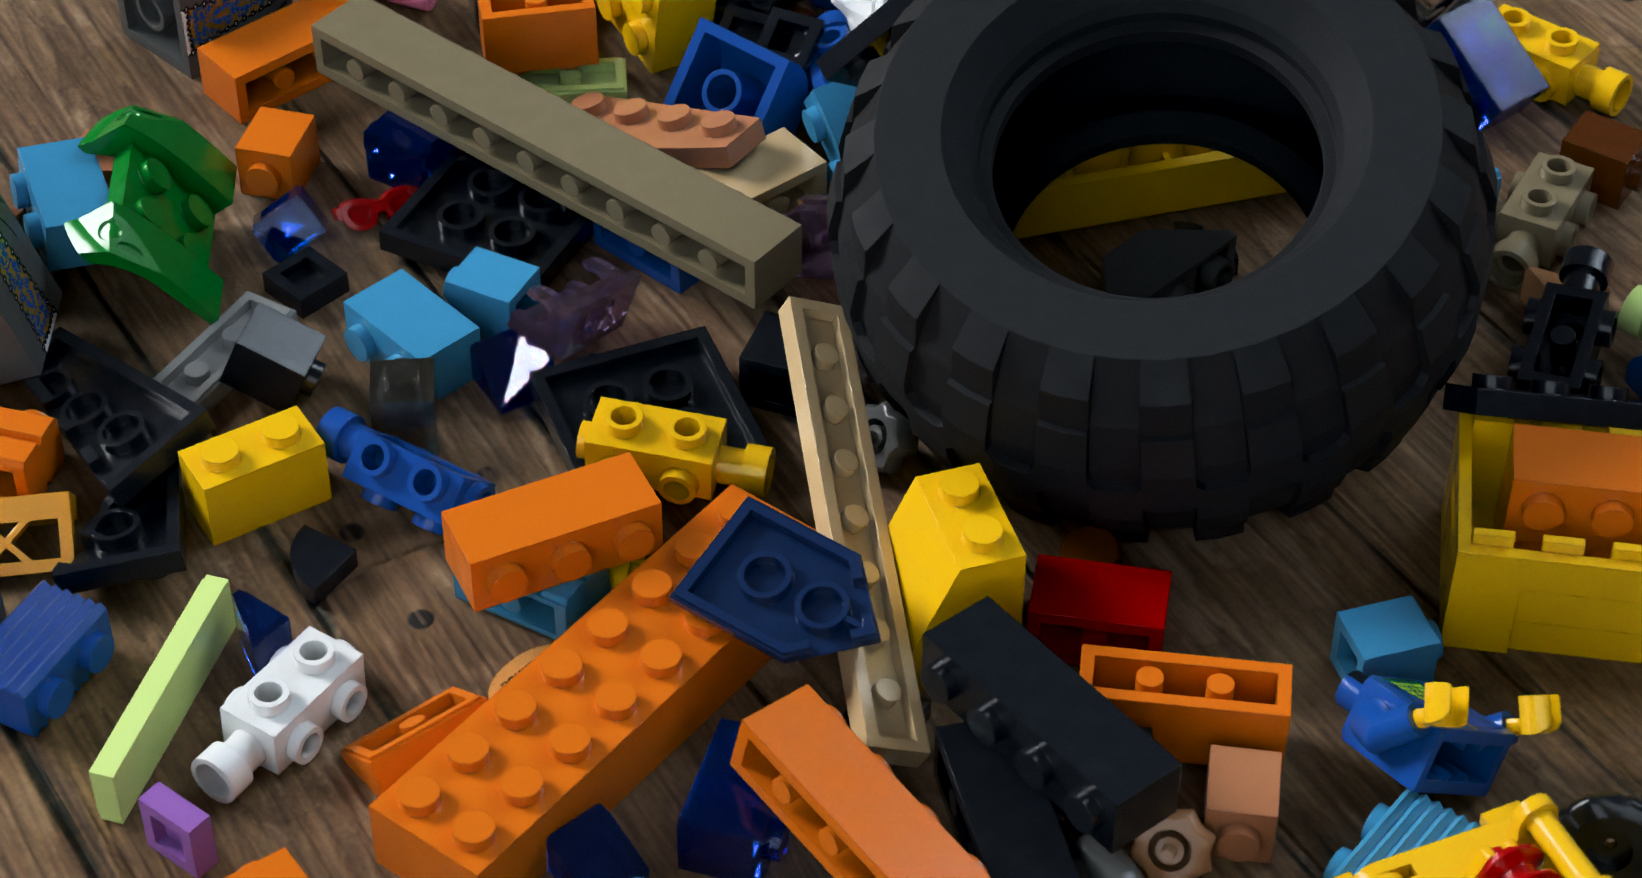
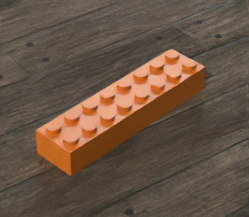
[368,484,816,878]

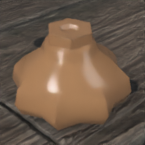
[1129,809,1216,878]

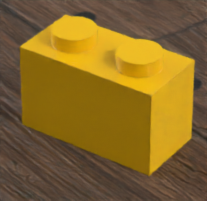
[178,405,332,546]

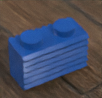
[0,580,115,737]

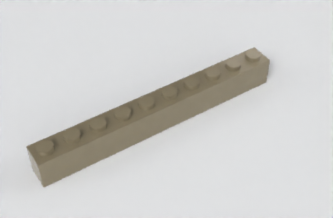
[311,0,802,309]

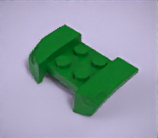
[64,105,237,324]

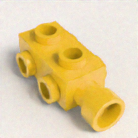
[1468,3,1634,117]
[576,396,776,504]

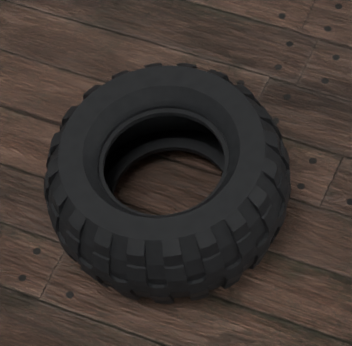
[827,0,1497,543]

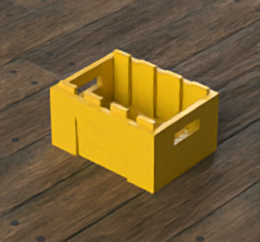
[1439,412,1642,664]

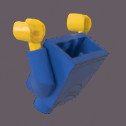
[1335,670,1562,796]

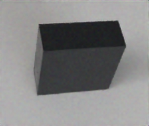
[262,246,350,319]

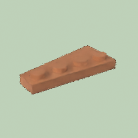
[571,92,766,168]

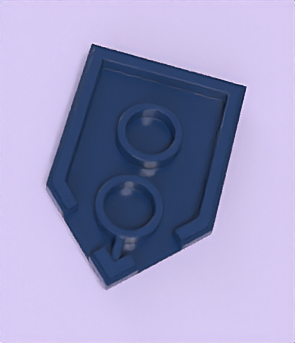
[669,496,881,664]

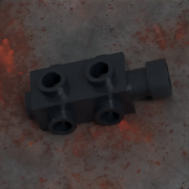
[1507,245,1618,395]

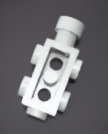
[191,626,367,804]

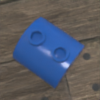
[663,17,808,136]

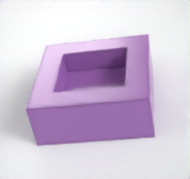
[138,782,219,878]

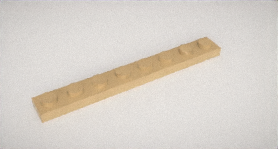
[778,296,931,768]

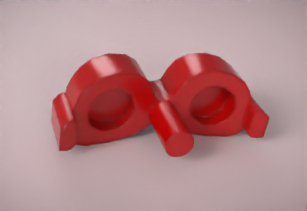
[331,185,418,231]

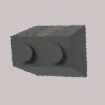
[117,0,293,79]
[0,194,63,385]

